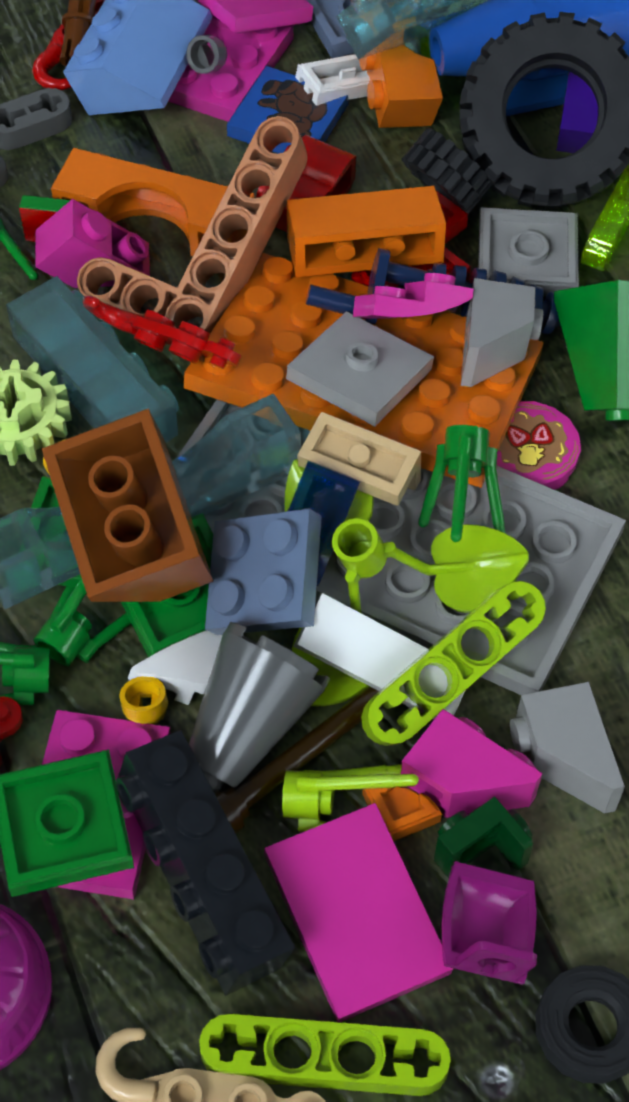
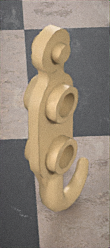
[96,1028,326,1102]

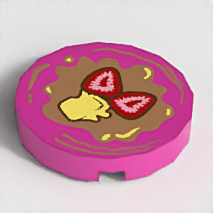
[496,401,581,490]

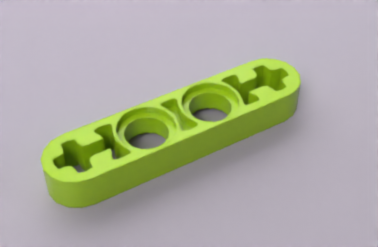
[361,581,546,746]
[199,1014,451,1096]

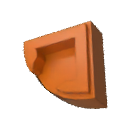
[362,787,442,841]

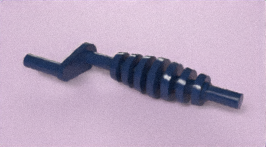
[305,248,561,334]

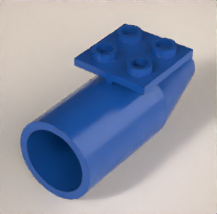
[429,0,629,116]

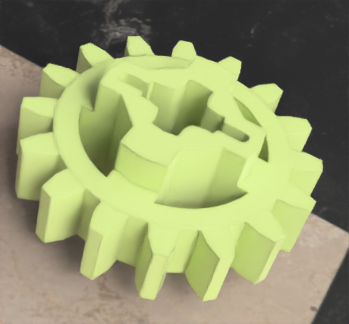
[0,360,72,466]

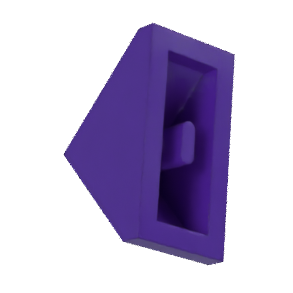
[556,72,598,153]

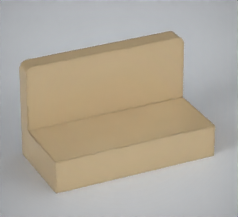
[297,412,421,506]

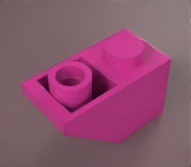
[35,199,150,288]
[401,709,543,818]

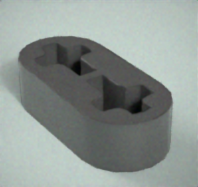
[0,88,72,150]

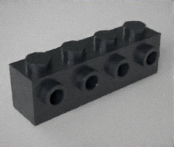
[116,730,295,996]

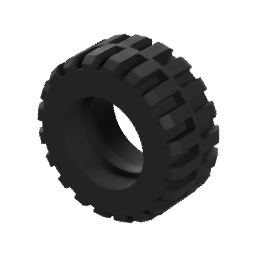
[460,12,629,209]

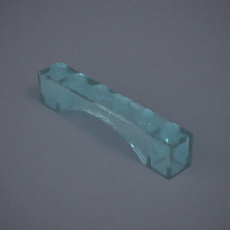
[0,393,301,609]

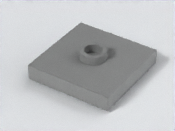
[478,207,579,296]
[286,311,434,427]

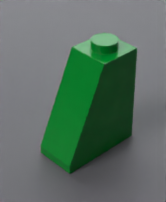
[554,280,629,421]

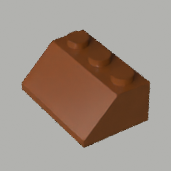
[42,408,213,602]

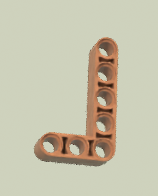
[77,116,308,333]

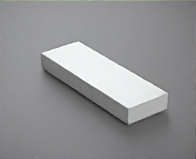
[294,593,466,720]

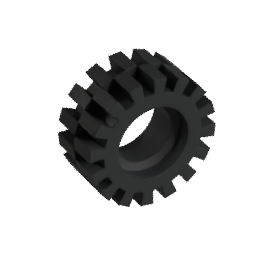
[402,128,492,214]

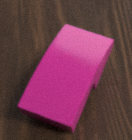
[353,273,474,319]

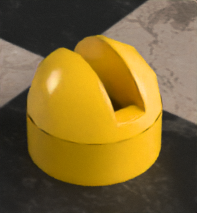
[119,676,168,725]

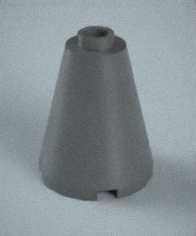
[189,622,330,791]

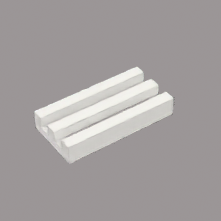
[295,53,370,106]

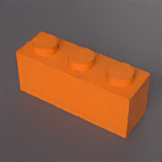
[287,186,446,277]

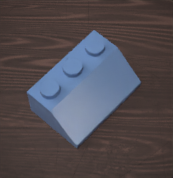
[63,0,213,115]

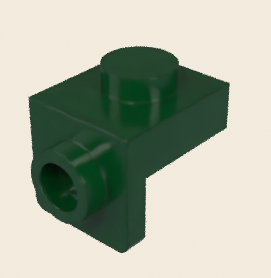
[434,797,533,878]

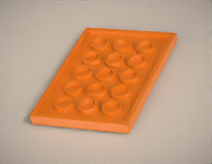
[184,253,544,488]

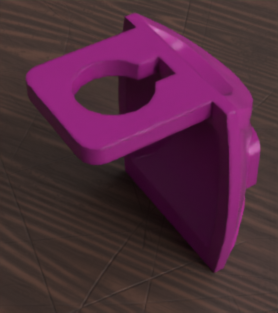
[442,861,537,985]

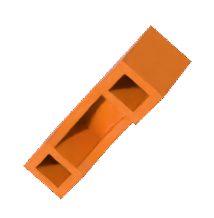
[351,0,443,128]
[51,148,254,257]

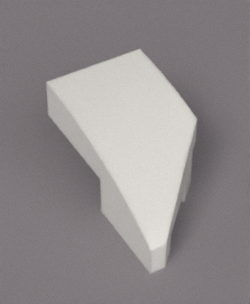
[128,630,222,705]

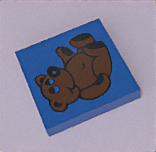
[227,66,349,153]

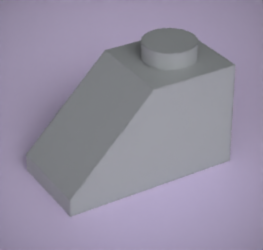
[460,278,543,387]
[510,682,625,813]

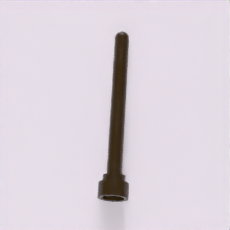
[213,686,382,834]

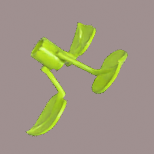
[284,459,529,706]

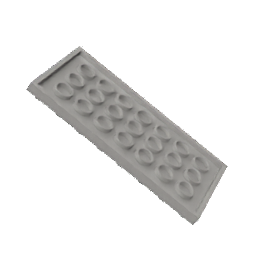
[173,400,626,695]

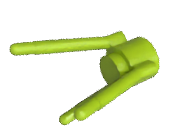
[282,764,419,832]

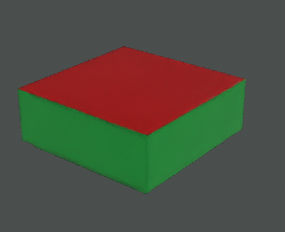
[19,195,70,242]

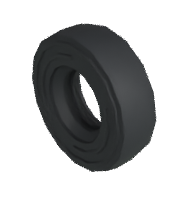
[535,965,629,1083]

